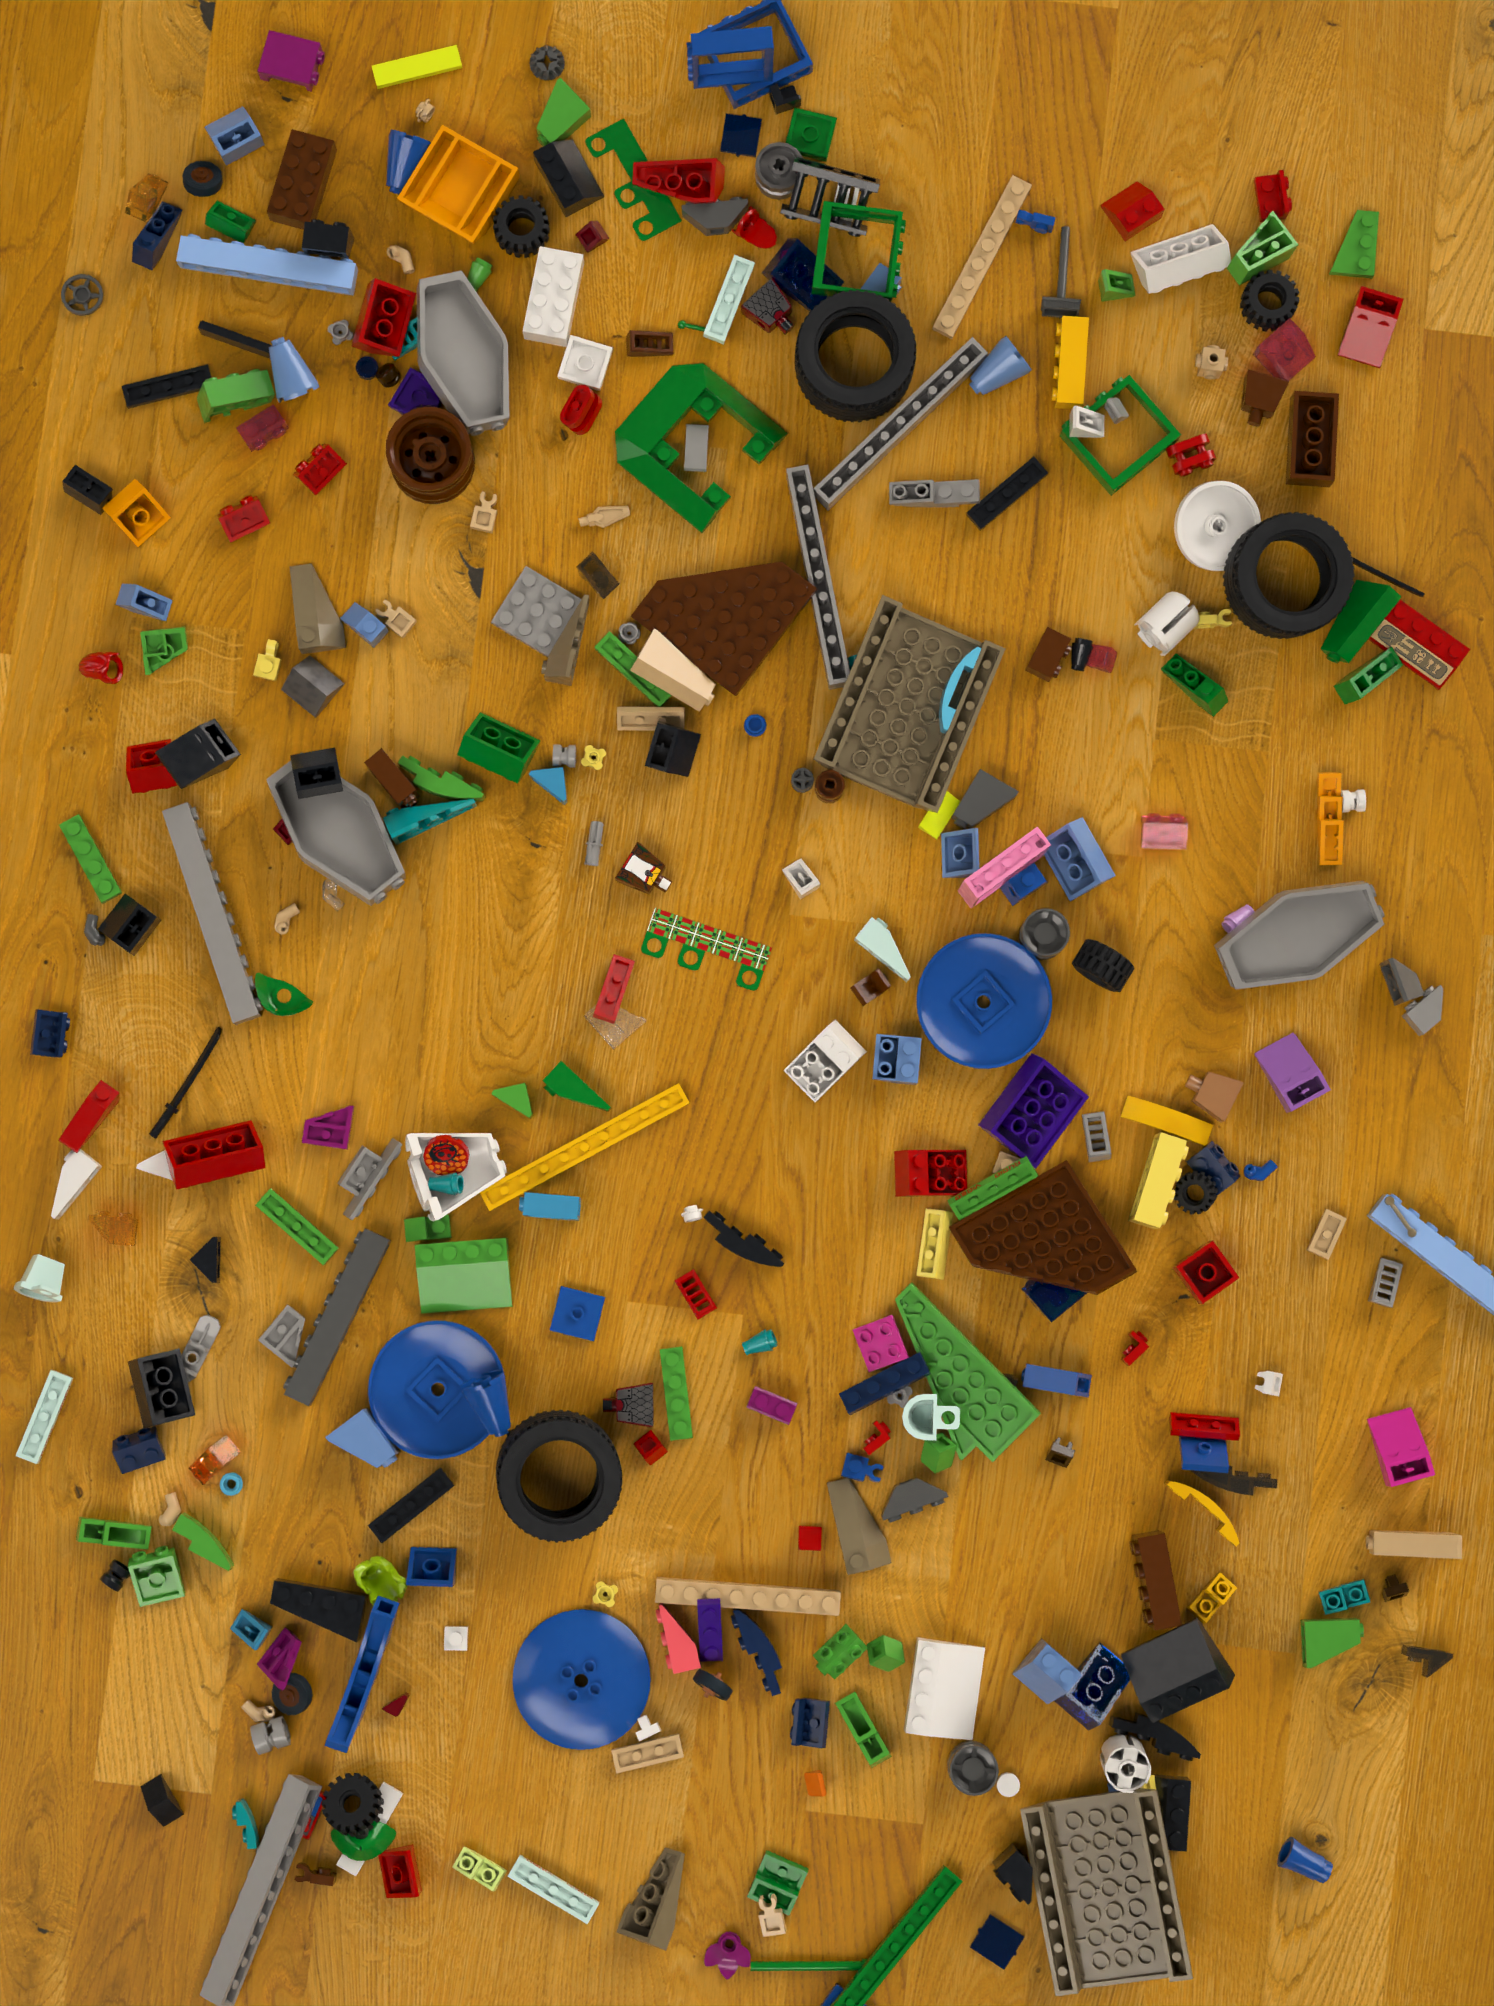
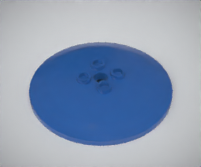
[916,934,1052,1069]
[368,1320,505,1459]
[513,1609,651,1750]

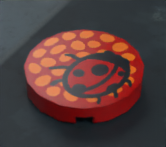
[423,1135,470,1176]

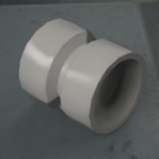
[250,1716,291,1755]

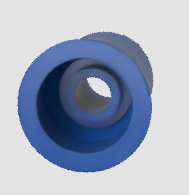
[1277,1837,1333,1883]

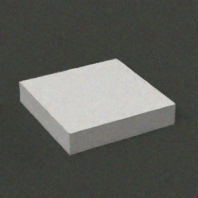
[557,335,613,391]

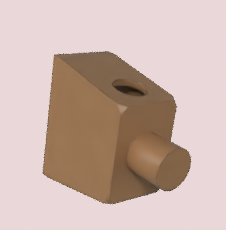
[1185,1072,1243,1123]

